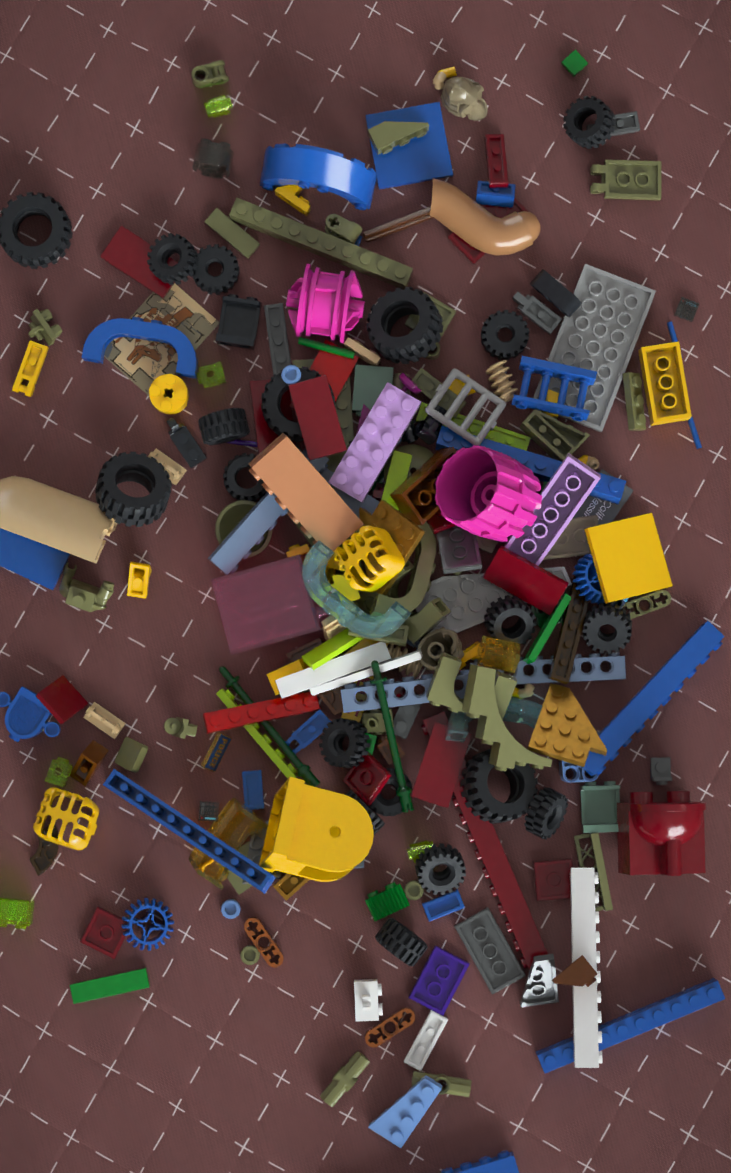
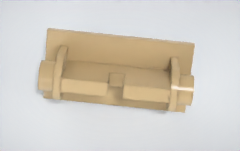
[148,448,187,485]
[83,702,126,739]

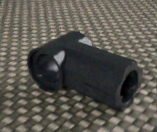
[414,405,447,445]

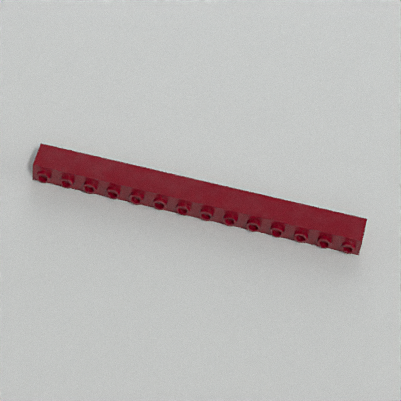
[421,712,548,970]

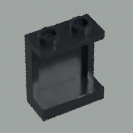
[215,294,261,350]

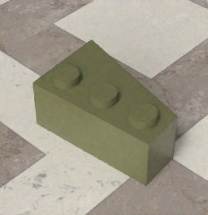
[519,409,590,462]

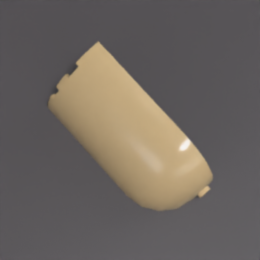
[0,476,118,564]

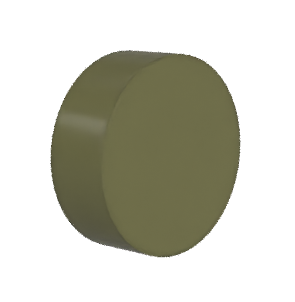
[404,880,424,900]
[240,945,260,965]

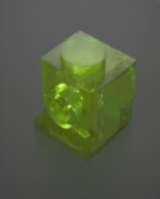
[196,361,226,388]
[45,756,73,787]

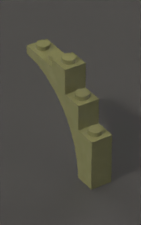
[462,664,552,771]

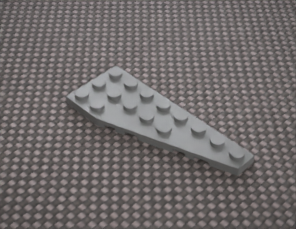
[415,567,572,634]

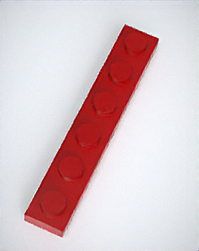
[203,692,320,734]

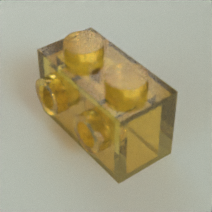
[477,636,520,673]

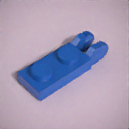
[285,709,331,755]

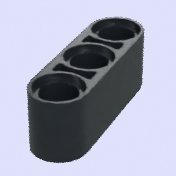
[530,269,582,318]

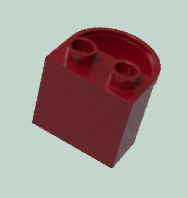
[617,791,706,876]

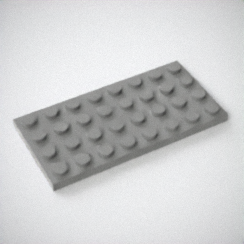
[533,264,656,432]

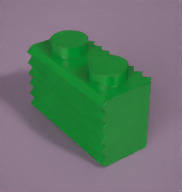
[365,881,410,921]

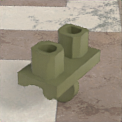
[28,309,63,346]
[164,717,198,739]

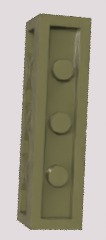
[574,833,613,911]

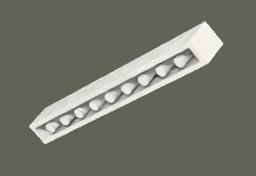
[570,868,602,1068]

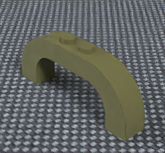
[368,509,436,621]

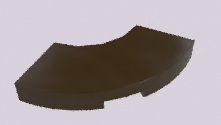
[29,825,59,876]

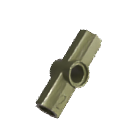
[320,1050,370,1107]
[411,1071,472,1097]

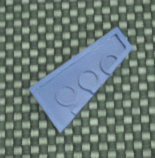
[368,1075,442,1148]

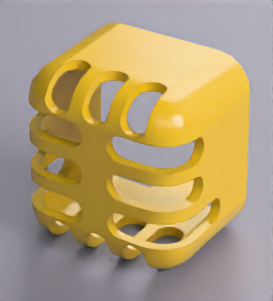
[333,525,405,592]
[33,787,99,850]

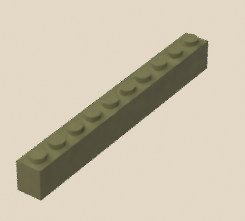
[229,197,413,290]

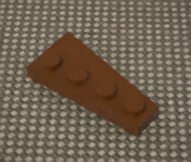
[286,637,344,715]

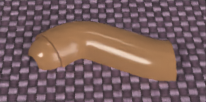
[430,178,541,256]

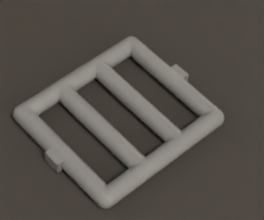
[425,368,506,446]

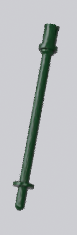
[370,660,414,813]
[219,666,321,787]

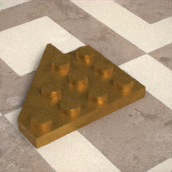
[359,500,425,596]
[528,683,607,767]

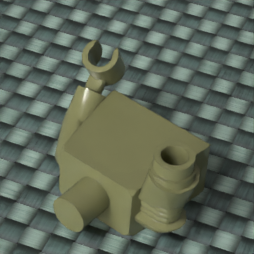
[59,563,115,612]

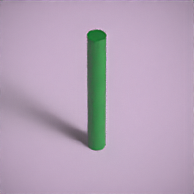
[298,337,355,359]

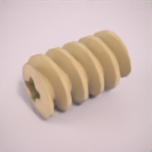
[486,360,518,402]
[388,644,423,679]

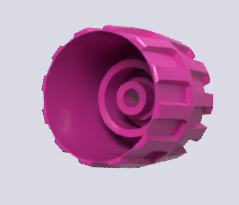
[435,445,542,542]

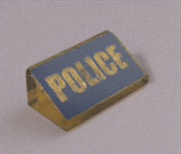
[201,732,232,772]

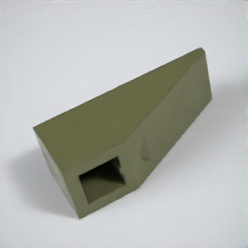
[368,121,429,155]

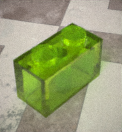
[0,898,35,929]

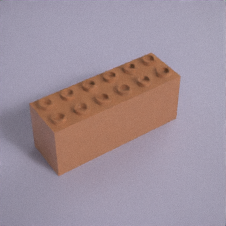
[248,433,364,555]

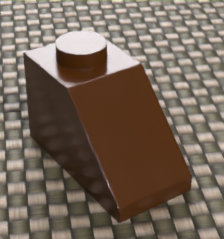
[70,740,109,786]
[551,955,598,987]

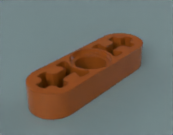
[244,917,284,968]
[365,1007,415,1048]

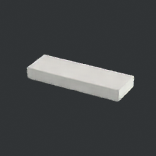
[404,1010,448,1071]

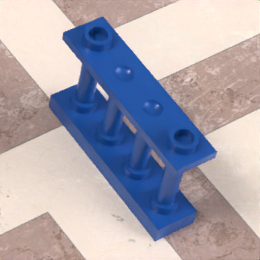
[511,356,597,421]

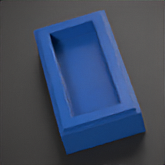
[242,770,265,810]
[422,889,465,922]

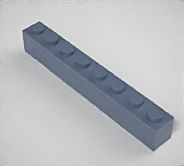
[207,448,329,575]

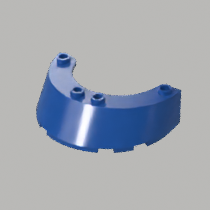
[260,143,377,211]

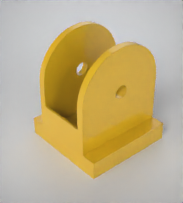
[259,777,374,882]

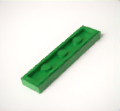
[523,593,571,664]
[70,968,150,1004]

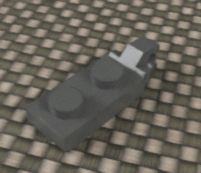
[586,111,640,136]
[512,291,562,335]

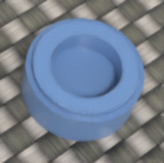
[281,365,301,385]
[221,899,241,919]

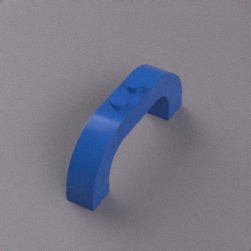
[82,317,198,379]

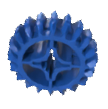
[572,553,605,604]
[121,897,174,951]

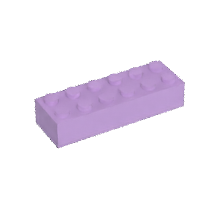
[328,382,421,503]
[503,453,601,566]

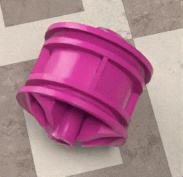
[286,264,365,344]

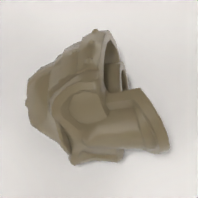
[440,77,488,121]
[418,627,464,671]

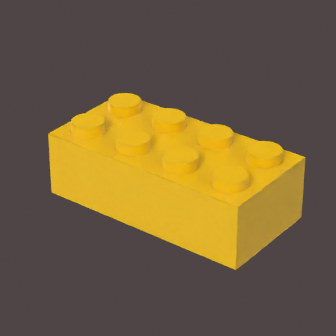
[638,341,692,426]

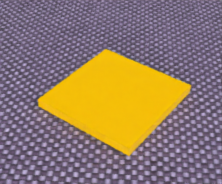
[584,513,673,604]

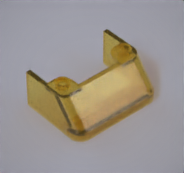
[189,797,268,890]

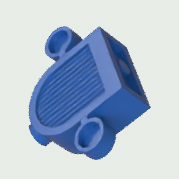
[0,686,61,742]

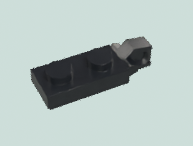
[167,417,207,469]

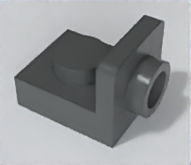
[650,757,672,785]

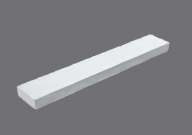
[275,642,391,699]
[310,649,423,695]

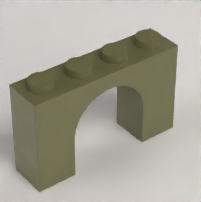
[366,560,451,644]
[426,652,517,720]

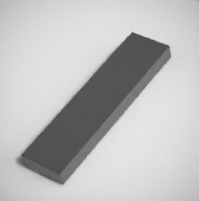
[264,303,291,375]

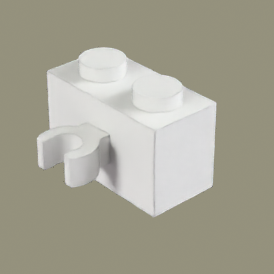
[354,979,383,1021]

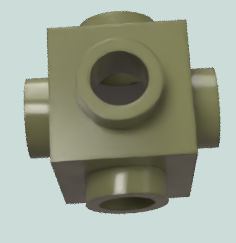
[362,708,394,735]

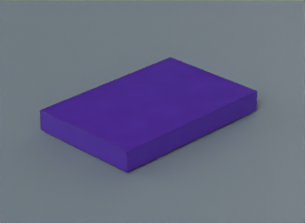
[408,945,470,1016]

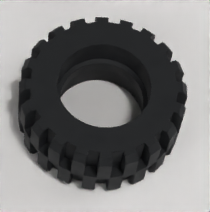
[0,192,73,269]
[366,287,443,364]
[261,366,335,442]
[95,452,172,527]
[460,749,538,824]

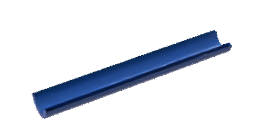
[667,321,683,358]
[688,414,702,449]

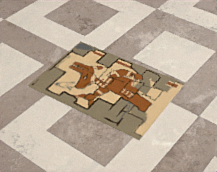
[104,283,220,396]

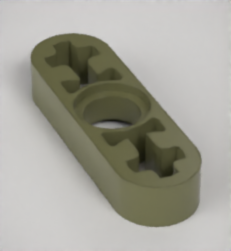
[622,590,671,620]

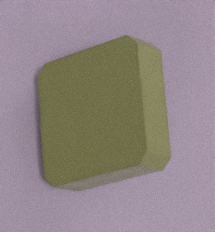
[115,737,148,773]

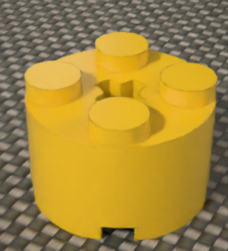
[149,374,189,414]

